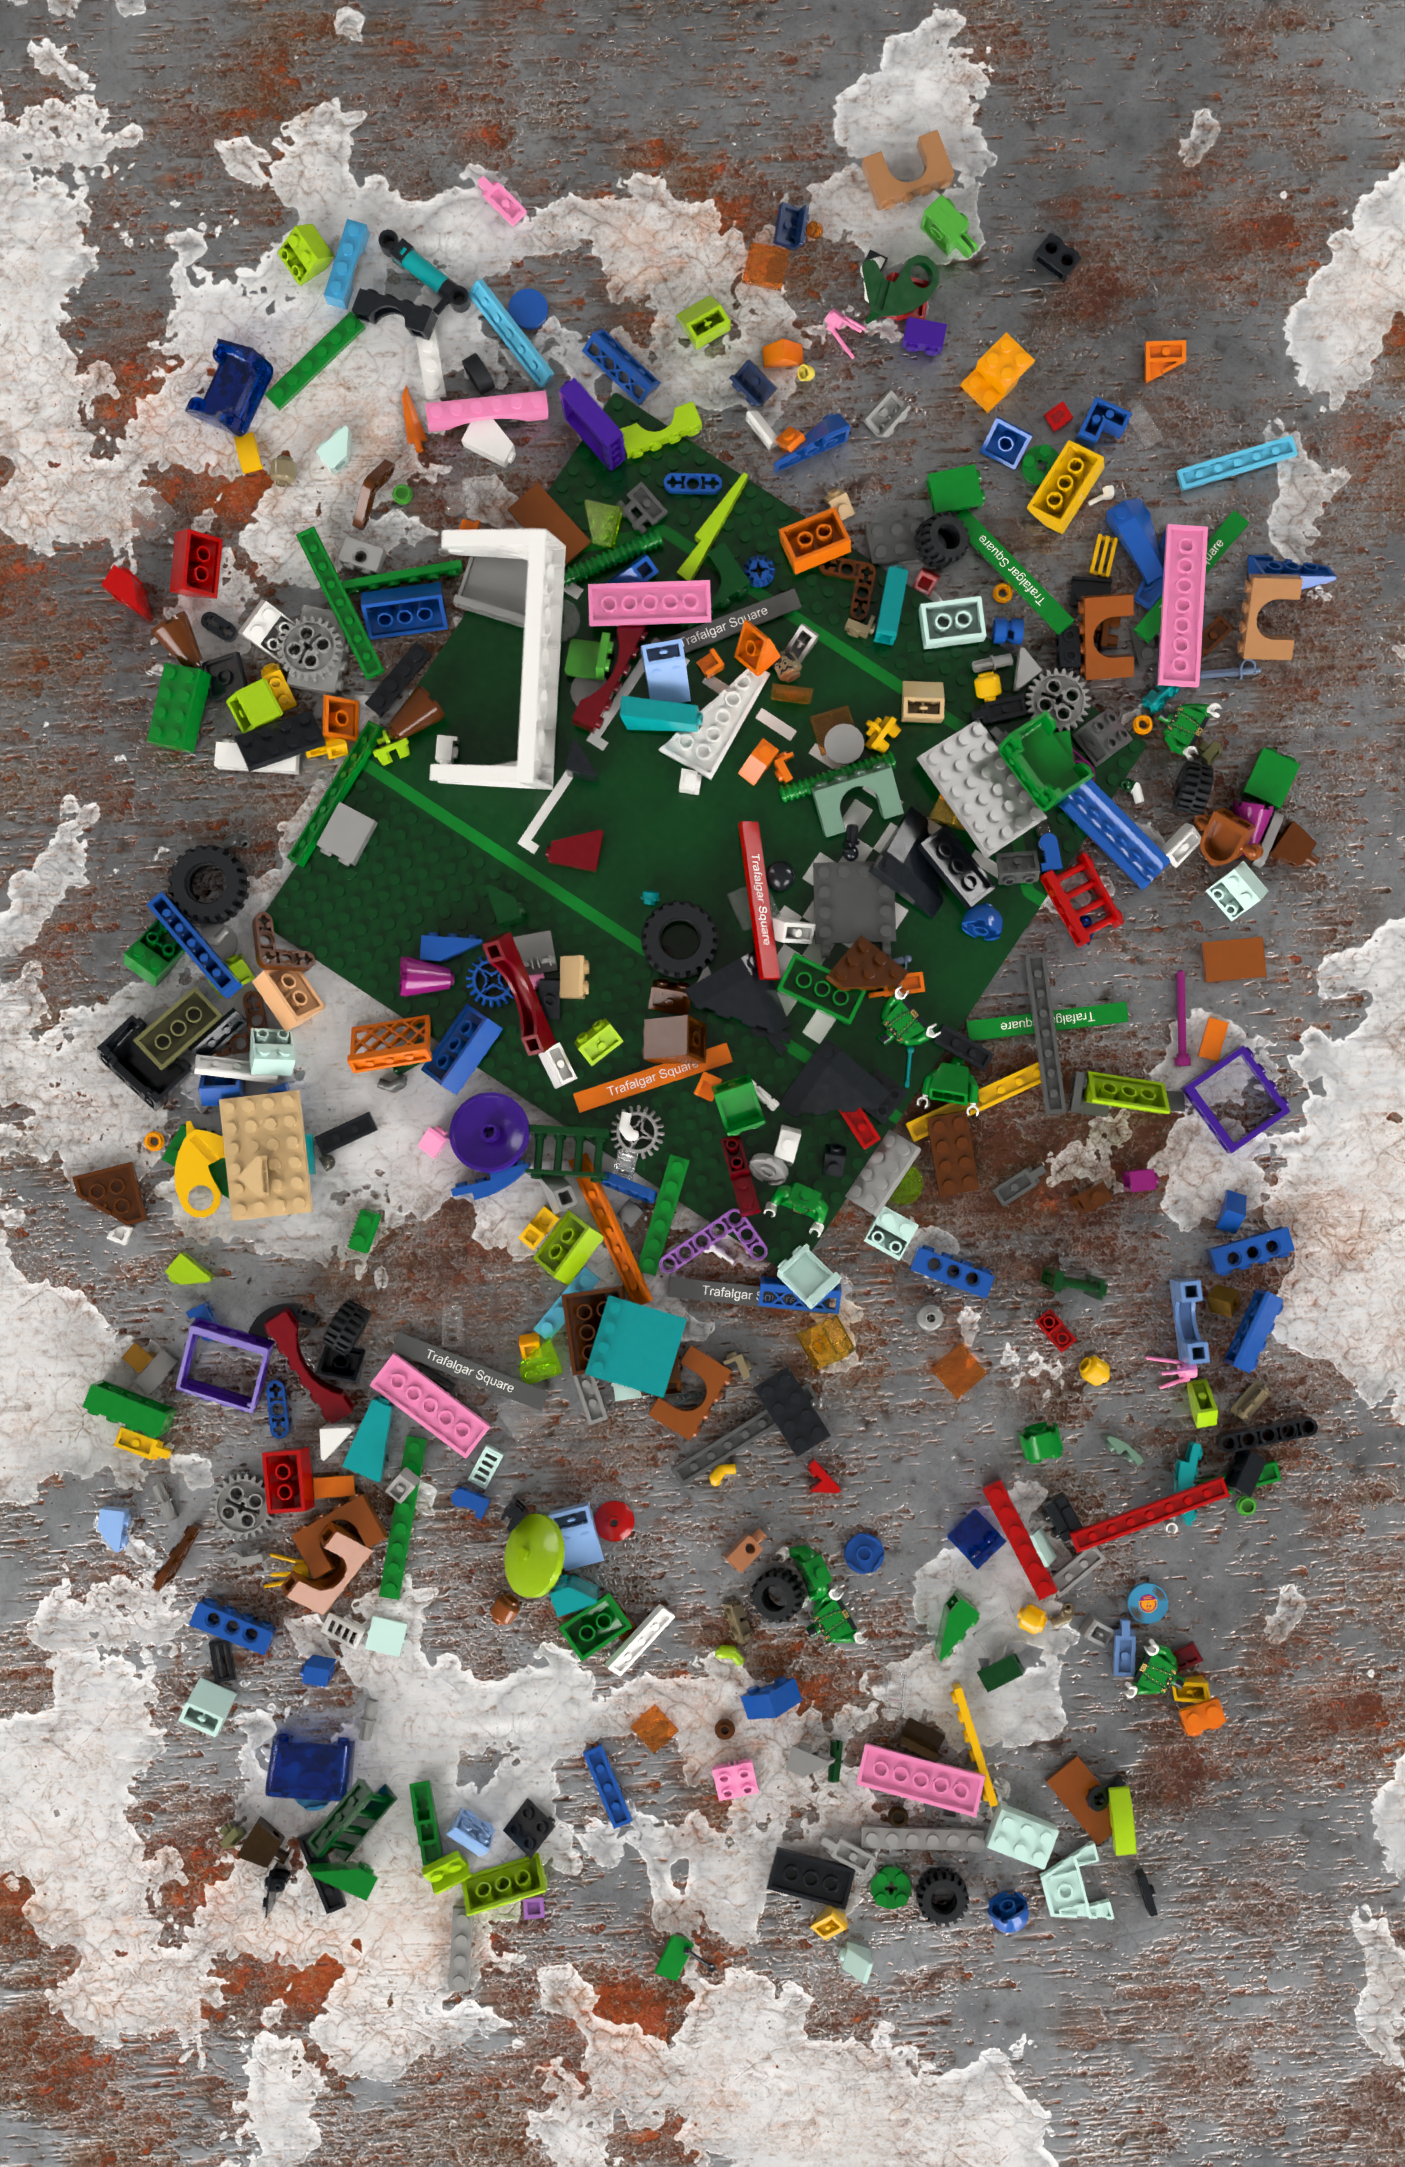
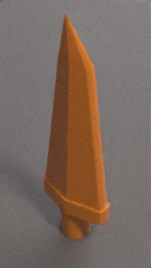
[402,386,427,453]

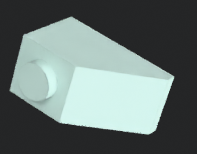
[838,1941,873,1984]

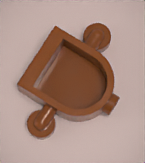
[1194,807,1264,867]

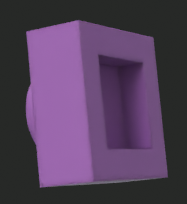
[523,1894,545,1920]

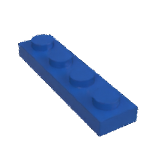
[583,1744,633,1829]

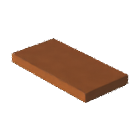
[507,483,591,567]
[1045,1754,1112,1846]

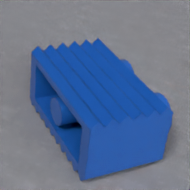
[300,1654,336,1688]

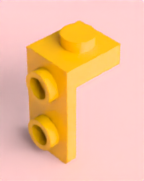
[261,663,297,712]

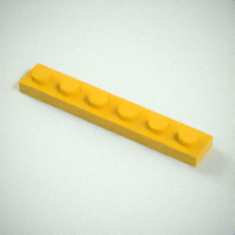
[950,1682,998,1807]

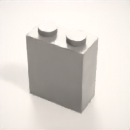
[316,802,378,866]

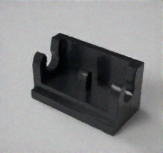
[1224,1450,1267,1498]
[500,1496,529,1533]

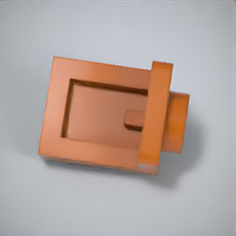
[775,426,806,453]
[774,751,794,784]

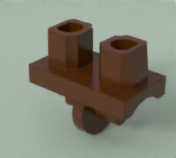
[1093,616,1121,651]

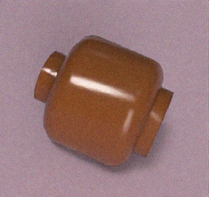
[490,1594,520,1626]

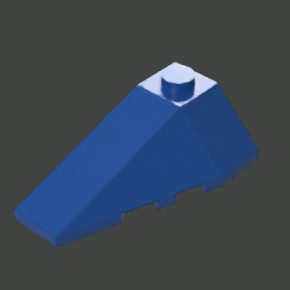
[773,413,850,473]
[1105,498,1164,585]

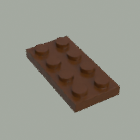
[926,1110,979,1197]

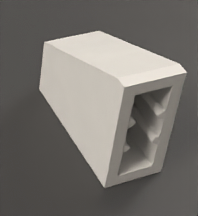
[461,419,516,468]

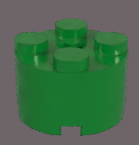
[1018,1422,1064,1464]

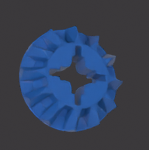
[743,554,775,587]

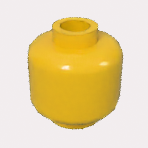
[974,671,1002,702]
[1079,1356,1110,1386]
[1016,1604,1048,1635]

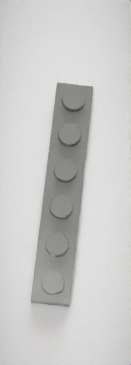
[861,1825,983,1851]

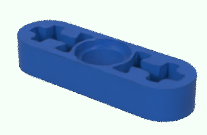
[664,473,722,495]
[601,1171,658,1204]
[266,1379,290,1439]

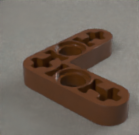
[352,459,395,531]
[818,557,876,622]
[252,912,315,972]
[214,991,269,1057]

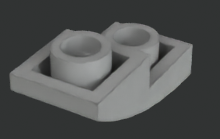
[135,1349,178,1396]

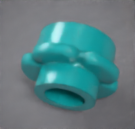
[640,890,660,905]

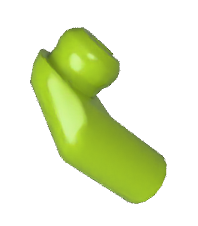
[715,1645,745,1667]

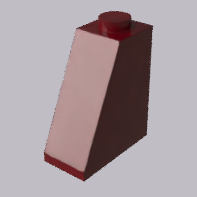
[545,830,604,873]

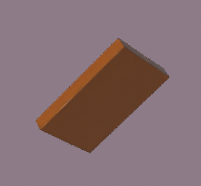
[1201,937,1267,983]

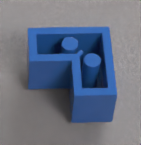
[1075,397,1132,448]
[740,1676,802,1720]

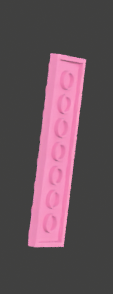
[1157,524,1208,688]

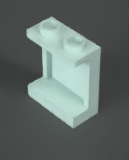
[777,1243,842,1309]

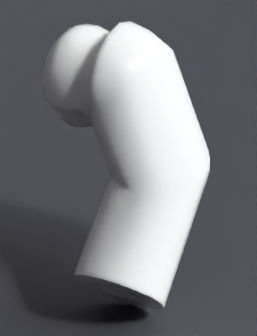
[619,1112,639,1141]

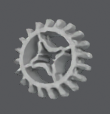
[610,1105,665,1160]

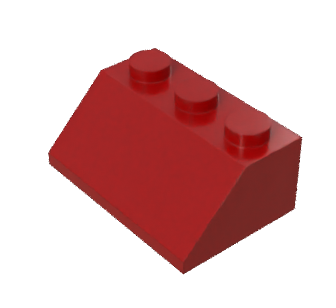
[169,529,223,599]
[101,565,153,622]
[262,1446,315,1514]

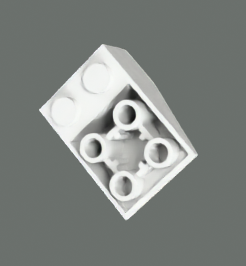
[238,600,311,665]

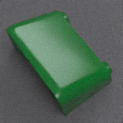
[998,710,1095,812]

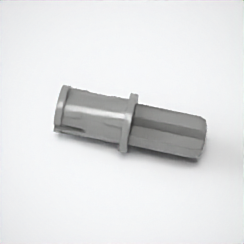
[972,653,1013,673]
[151,1482,178,1523]
[359,1698,379,1741]

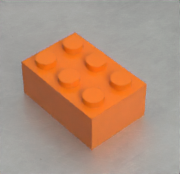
[779,507,851,575]

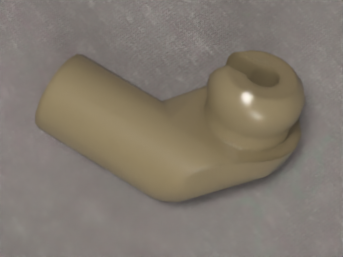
[1050,1602,1075,1628]

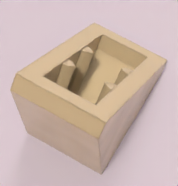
[238,1155,269,1197]

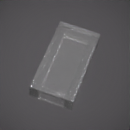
[1128,404,1163,450]

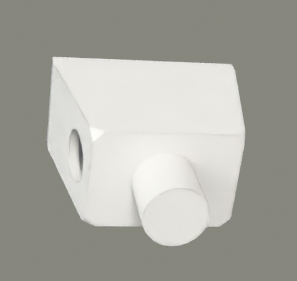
[773,1125,801,1167]

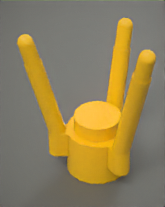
[264,1553,310,1588]

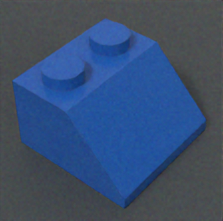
[198,1060,246,1106]

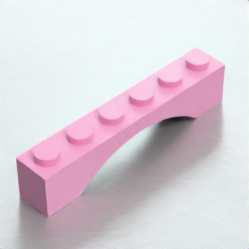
[425,391,548,432]

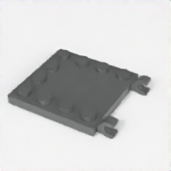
[813,861,896,958]

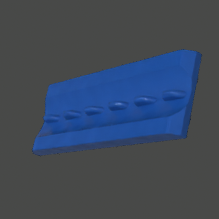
[1058,780,1171,891]

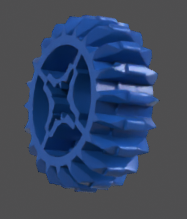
[466,956,514,1008]

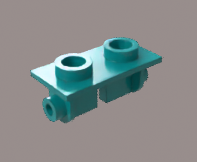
[1141,685,1180,716]

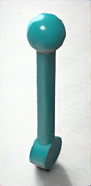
[904,1046,914,1088]

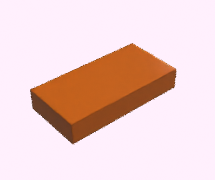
[1197,1017,1229,1062]
[313,1474,356,1499]

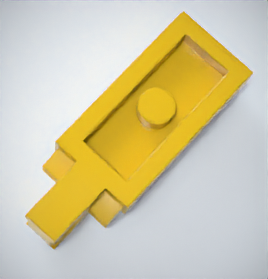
[113,1426,173,1460]

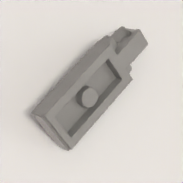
[819,1833,876,1875]

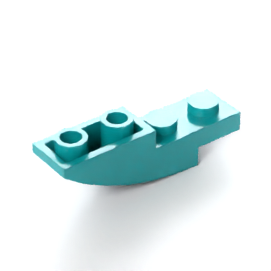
[1174,1440,1203,1526]

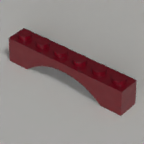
[572,625,649,734]
[482,932,556,1056]
[264,1307,355,1424]

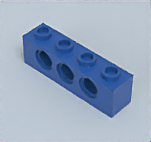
[1206,1226,1295,1276]
[909,1244,995,1299]
[189,1597,277,1655]

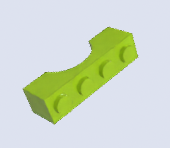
[620,401,702,459]

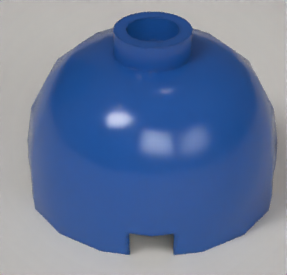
[961,903,1003,941]
[987,1891,1029,1933]

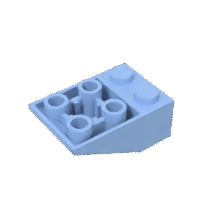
[640,639,691,703]
[548,1501,604,1571]
[446,1808,495,1857]

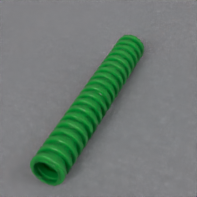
[564,529,663,588]
[779,751,896,803]

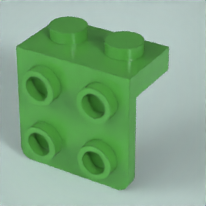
[565,632,614,681]

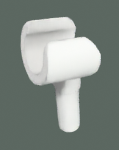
[1088,485,1115,506]
[1164,1517,1178,1533]

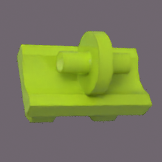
[373,729,410,766]

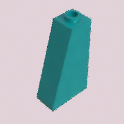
[873,565,909,646]
[620,696,703,732]
[342,1396,394,1483]

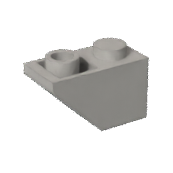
[539,1176,578,1215]
[785,1742,835,1777]

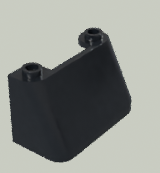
[97,1015,192,1111]

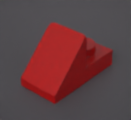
[807,1457,842,1493]

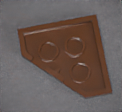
[825,935,909,991]
[72,1162,148,1226]
[152,1522,203,1592]

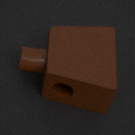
[1268,821,1321,869]
[1069,1178,1113,1214]

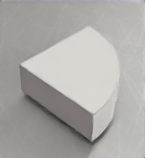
[106,1225,134,1246]

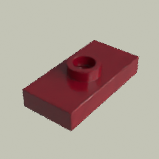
[1172,1641,1203,1673]

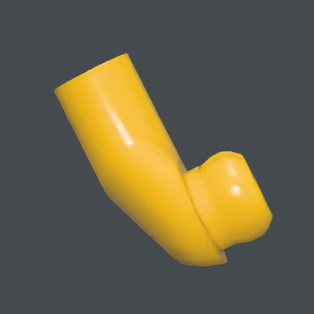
[709,1464,736,1486]

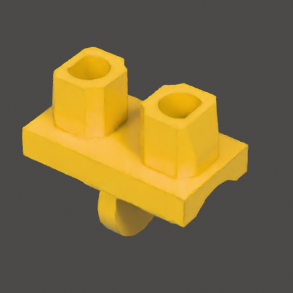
[865,716,901,753]

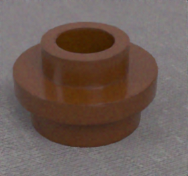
[715,1719,735,1740]

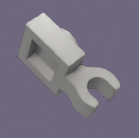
[228,1548,267,1568]

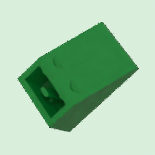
[123,919,185,988]
[934,1590,980,1662]

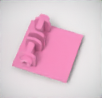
[712,1758,759,1801]

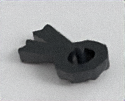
[749,1025,792,1056]
[1086,1775,1130,1812]

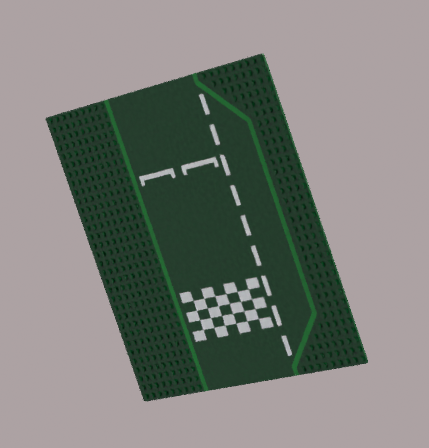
[260,393,1147,1267]

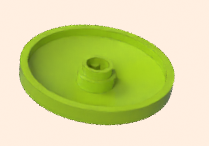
[504,1514,565,1598]

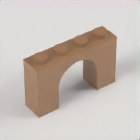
[861,130,955,211]
[1237,574,1303,660]

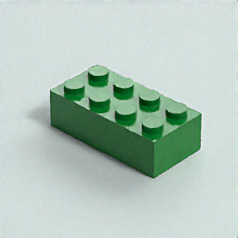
[147,663,212,753]
[776,953,867,1026]
[82,1380,177,1439]

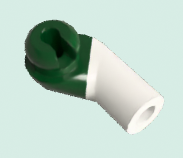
[1120,778,1145,804]

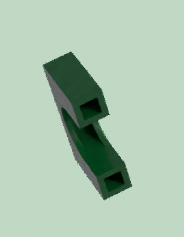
[661,542,750,630]

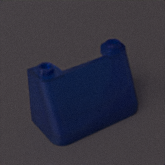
[185,338,273,437]
[265,1733,355,1801]

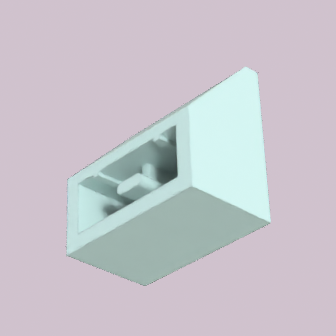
[1206,861,1269,921]
[249,1028,296,1076]
[864,1206,919,1261]
[178,1677,238,1737]

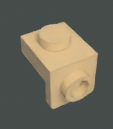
[823,488,855,521]

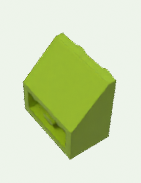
[277,223,335,286]
[676,295,731,350]
[226,678,283,734]

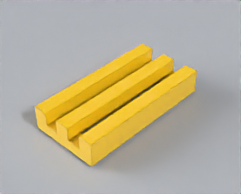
[1088,534,1118,579]

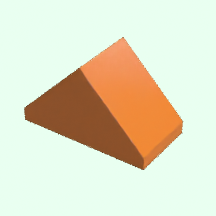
[762,339,804,368]

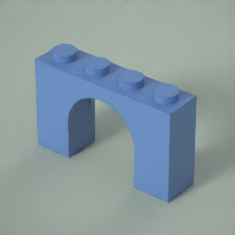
[1169,1277,1210,1365]

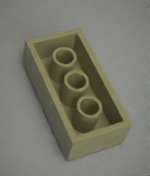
[133,986,223,1072]

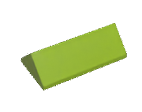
[1083,1071,1170,1114]
[462,1853,548,1917]

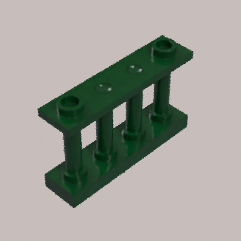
[525,1124,612,1183]
[1040,1266,1108,1300]
[306,1778,398,1862]

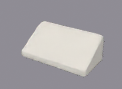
[746,410,778,450]
[1160,823,1202,868]
[538,1042,577,1089]

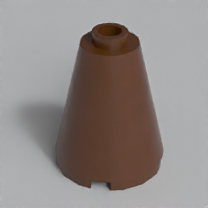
[151,611,203,668]
[388,686,445,740]

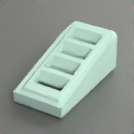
[468,1444,505,1489]

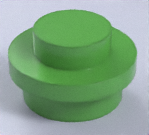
[392,484,413,505]
[1236,1495,1257,1516]

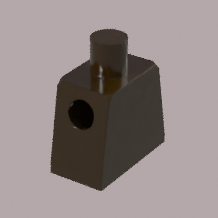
[237,1816,290,1868]

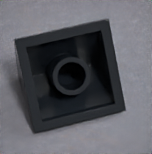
[565,740,599,783]
[315,1345,366,1384]

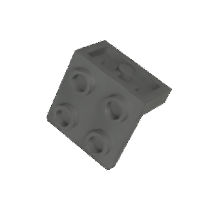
[1072,708,1133,767]
[1067,1071,1109,1117]

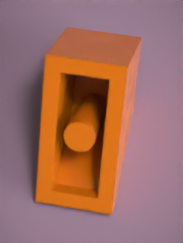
[738,738,779,786]

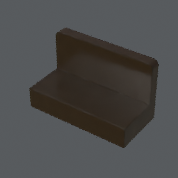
[898,1717,945,1763]

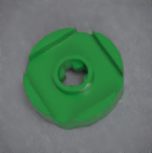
[1021,444,1059,486]
[870,1865,911,1909]

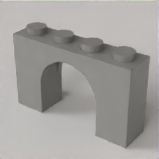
[287,605,351,697]

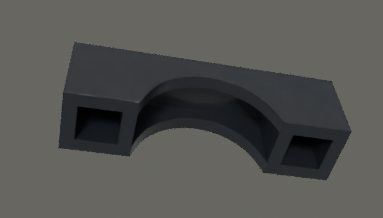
[351,288,438,340]

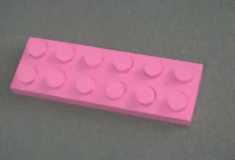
[588,580,711,626]
[369,1352,491,1459]
[856,1743,985,1817]

